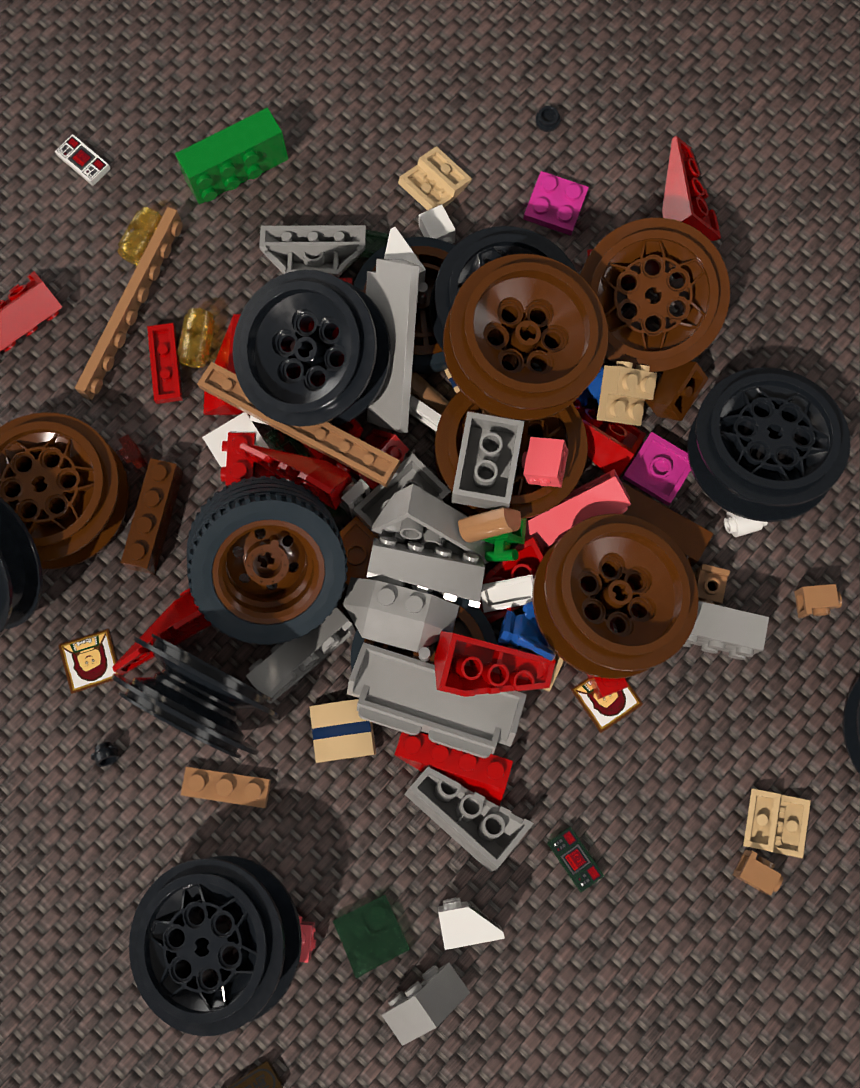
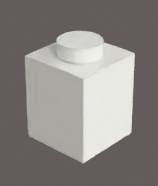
[419,205,456,244]

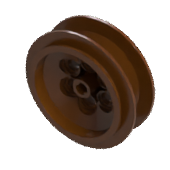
[580,218,730,372]
[443,254,608,421]
[435,390,588,519]
[0,412,129,569]
[532,514,698,679]

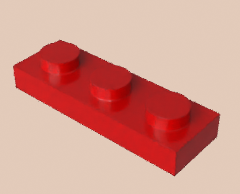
[147,323,183,404]

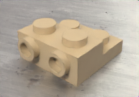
[597,361,657,426]

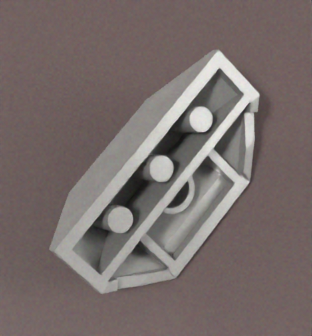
[259,225,366,277]
[343,577,459,653]

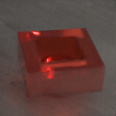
[119,434,147,469]

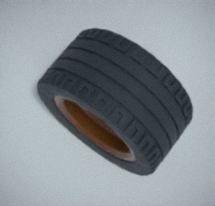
[187,476,348,645]

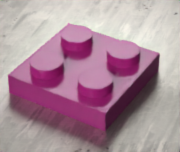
[523,171,589,236]
[622,432,691,506]

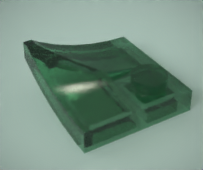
[333,894,410,979]

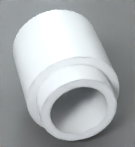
[724,511,768,537]

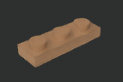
[181,767,271,808]

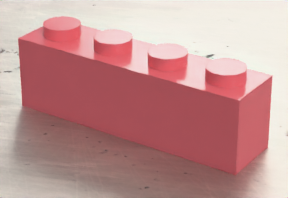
[525,469,631,552]

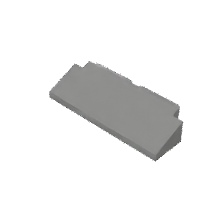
[366,259,420,433]
[347,642,527,758]

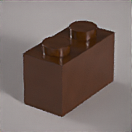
[645,361,708,421]

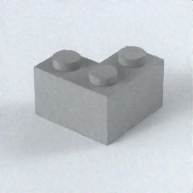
[382,963,470,1046]

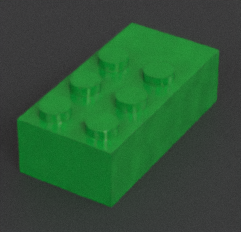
[175,107,289,205]

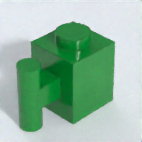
[483,518,527,562]

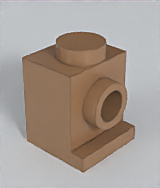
[695,564,730,605]
[794,584,842,618]
[732,850,783,895]

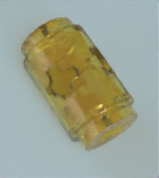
[117,207,162,265]
[177,308,215,368]

